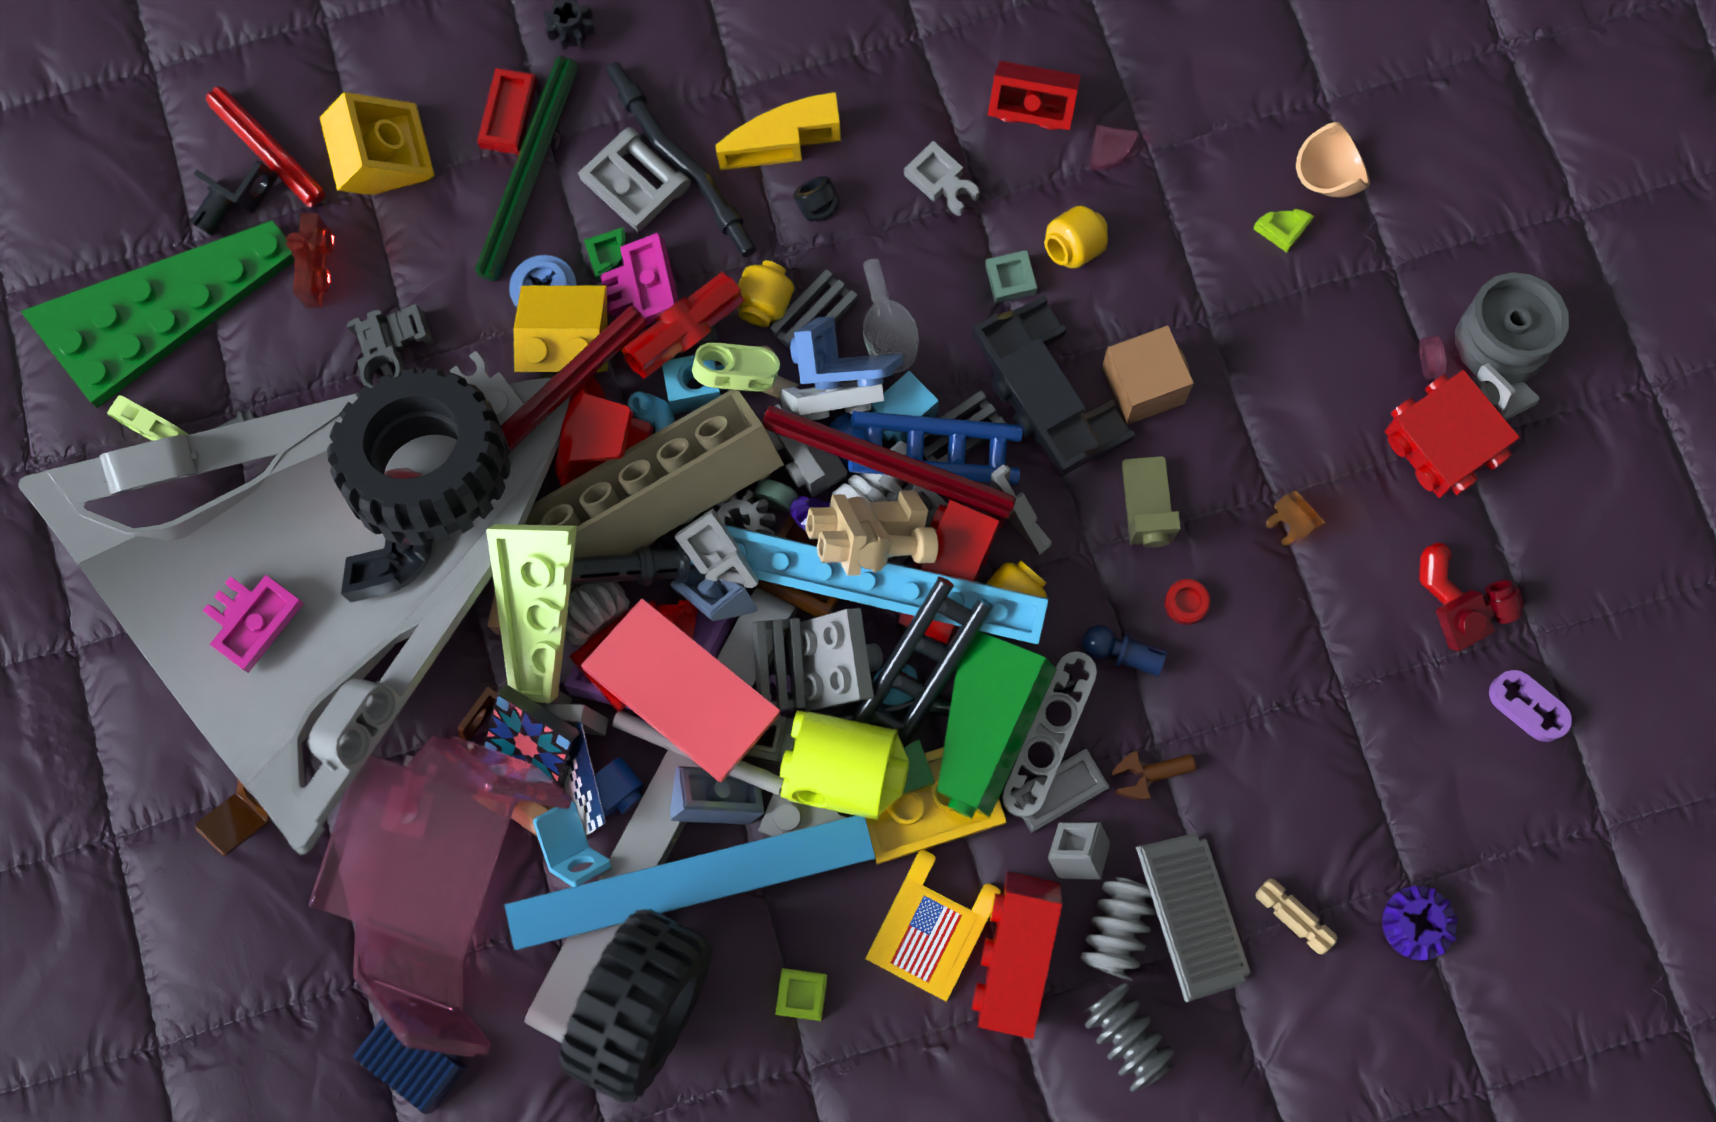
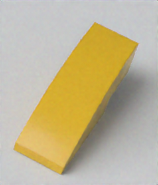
[716,92,841,170]

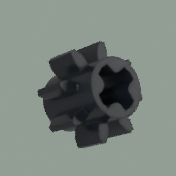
[543,0,595,50]

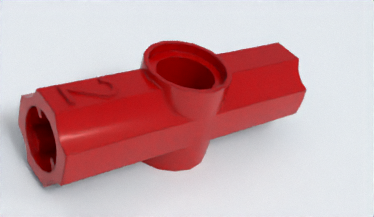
[621,271,745,379]

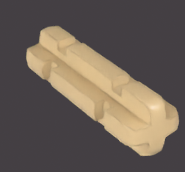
[1255,878,1337,954]

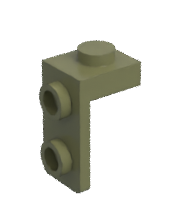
[1122,456,1181,548]

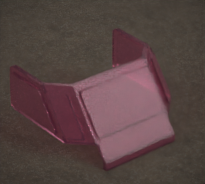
[308,735,572,1057]

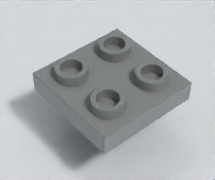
[800,608,883,712]

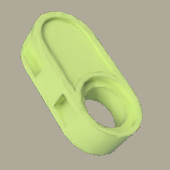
[692,343,780,392]
[107,395,189,441]

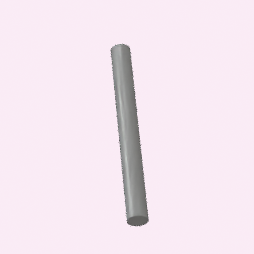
[612,711,784,795]

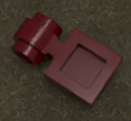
[1435,580,1524,652]

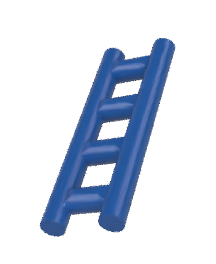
[848,411,1023,485]

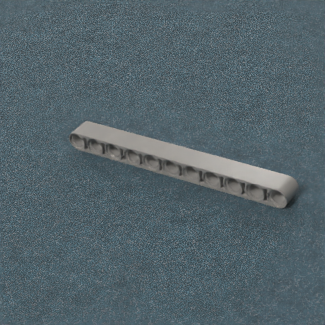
[525,587,798,1043]

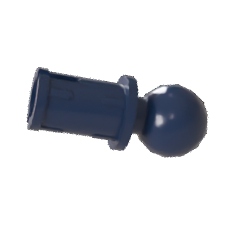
[1082,625,1167,677]

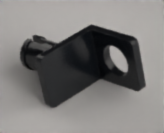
[189,160,278,237]

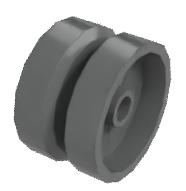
[1455,272,1569,385]

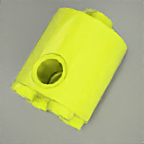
[780,711,909,820]

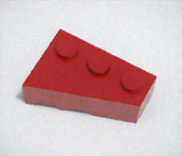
[898,499,1006,644]
[971,871,1062,1039]

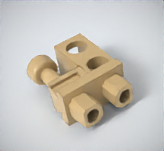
[806,490,938,576]

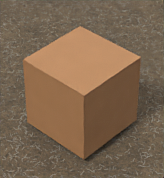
[1101,325,1194,425]

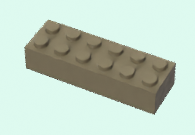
[525,389,784,591]

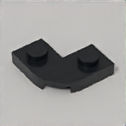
[341,538,433,603]

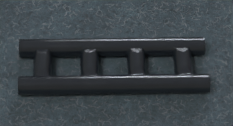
[851,576,993,749]

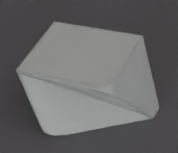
[1048,822,1110,879]

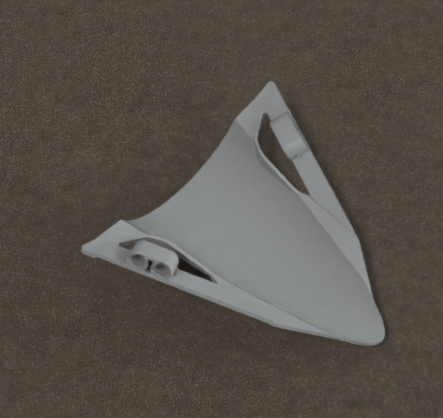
[19,378,570,854]

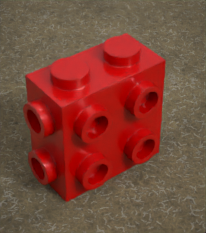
[1385,370,1520,499]

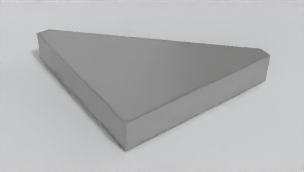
[990,464,1052,556]

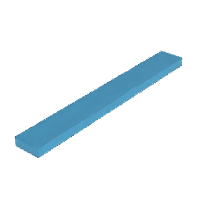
[504,816,875,950]

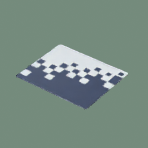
[564,722,605,836]

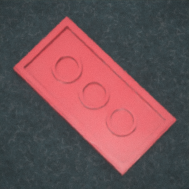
[581,599,780,783]

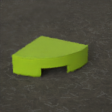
[1253,209,1314,253]

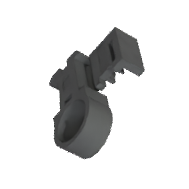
[347,304,434,388]

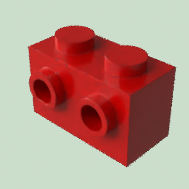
[987,60,1081,130]

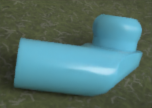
[628,391,675,432]

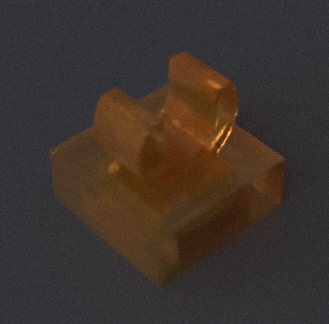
[1266,491,1325,546]

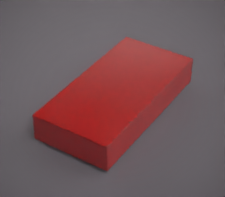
[477,68,538,155]

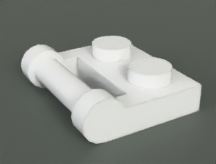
[780,380,884,420]

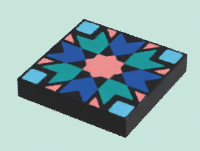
[482,684,581,796]

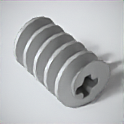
[1080,877,1156,981]

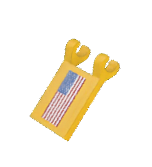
[865,850,1000,1002]

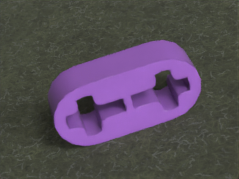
[1489,670,1572,742]

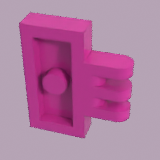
[601,233,679,326]
[202,575,304,673]

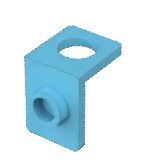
[533,800,611,887]

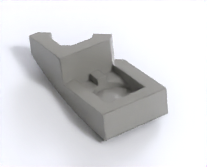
[675,509,759,588]
[535,691,609,736]

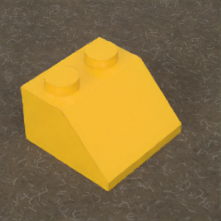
[320,92,434,195]
[513,286,608,372]

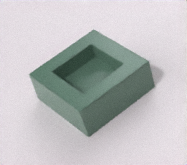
[985,250,1037,304]

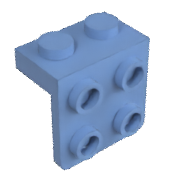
[790,316,904,390]

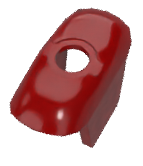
[555,376,654,487]

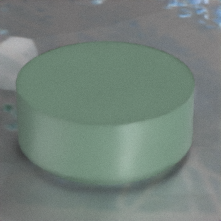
[753,479,798,512]

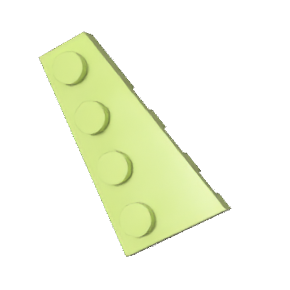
[487,524,577,703]

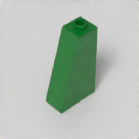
[937,631,1057,819]

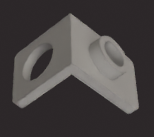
[1474,363,1539,420]

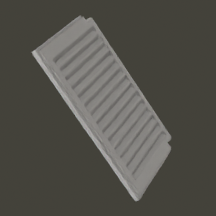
[1136,833,1250,1002]

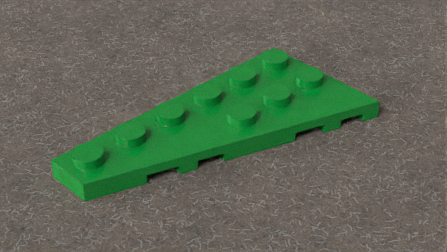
[21,220,301,408]

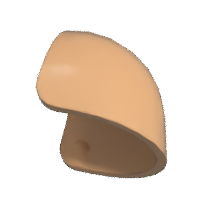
[1296,122,1370,197]

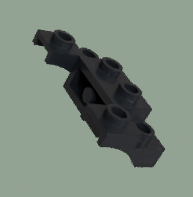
[972,295,1136,477]

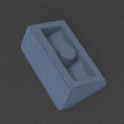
[670,564,758,621]
[670,766,764,824]

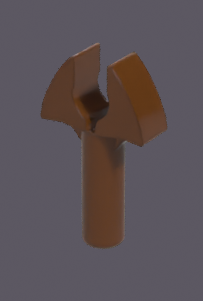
[1110,751,1197,801]

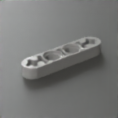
[1002,652,1097,818]

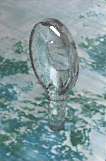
[863,259,919,373]

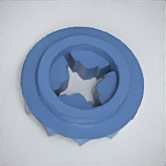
[509,255,576,307]

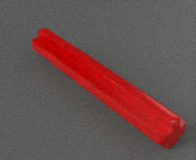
[206,86,325,207]

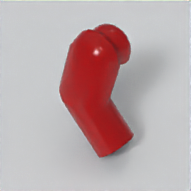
[1419,542,1464,605]

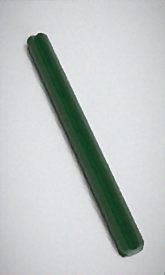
[475,56,578,282]

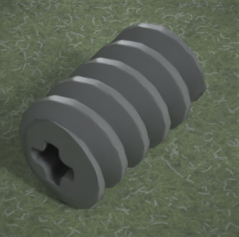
[1083,983,1177,1092]

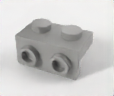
[764,404,847,497]

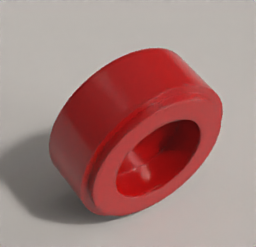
[1164,579,1210,625]

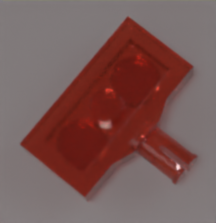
[285,213,334,308]

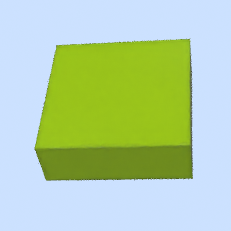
[775,968,828,1021]

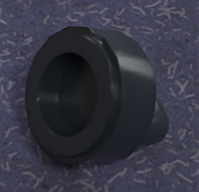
[793,176,839,222]

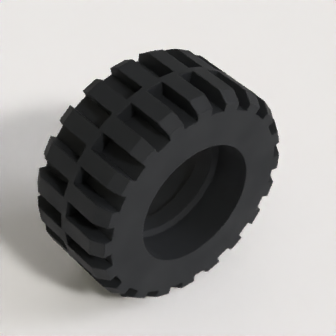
[327,368,511,545]
[559,909,713,1103]

